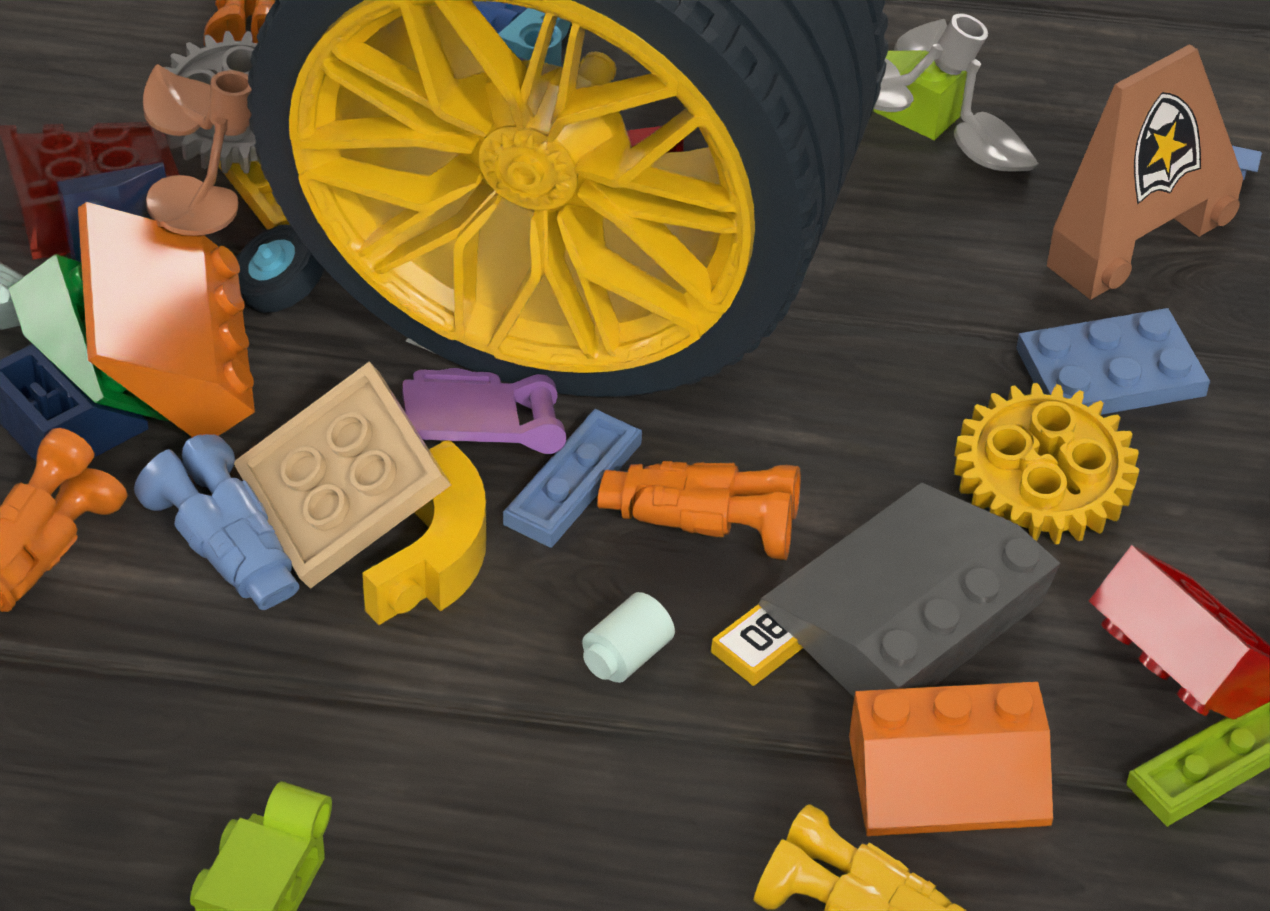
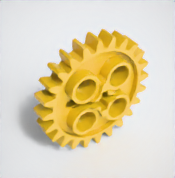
[954,383,1139,544]

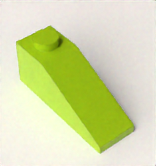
[873,50,967,141]

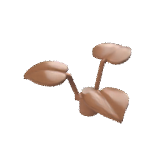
[143,64,252,236]

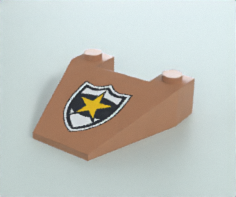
[1047,44,1243,300]

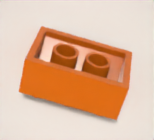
[849,682,1053,836]

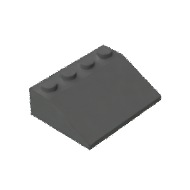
[759,483,1061,697]

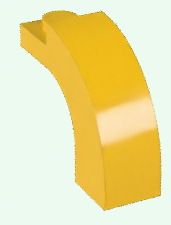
[363,440,487,625]

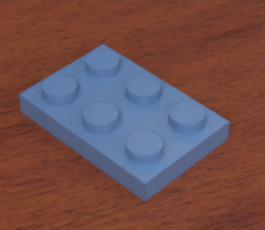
[1016,308,1210,415]

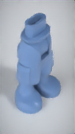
[134,435,299,610]

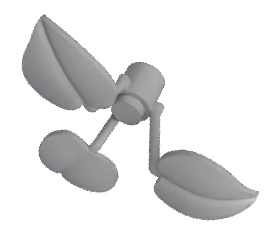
[874,13,1039,171]

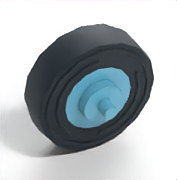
[236,225,324,313]

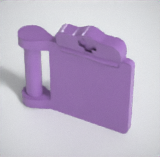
[402,368,566,454]

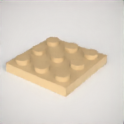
[234,361,451,589]

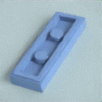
[503,409,642,548]

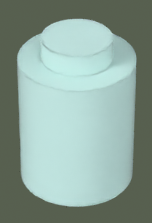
[582,592,675,683]

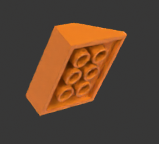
[78,202,255,437]

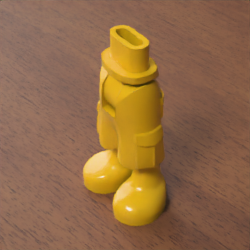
[753,804,967,911]

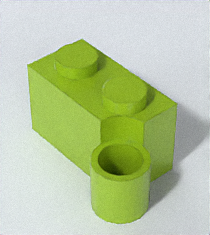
[190,781,332,911]

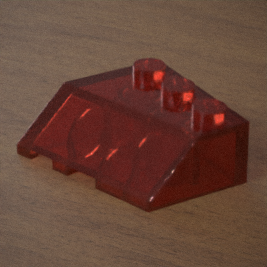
[0,122,180,260]

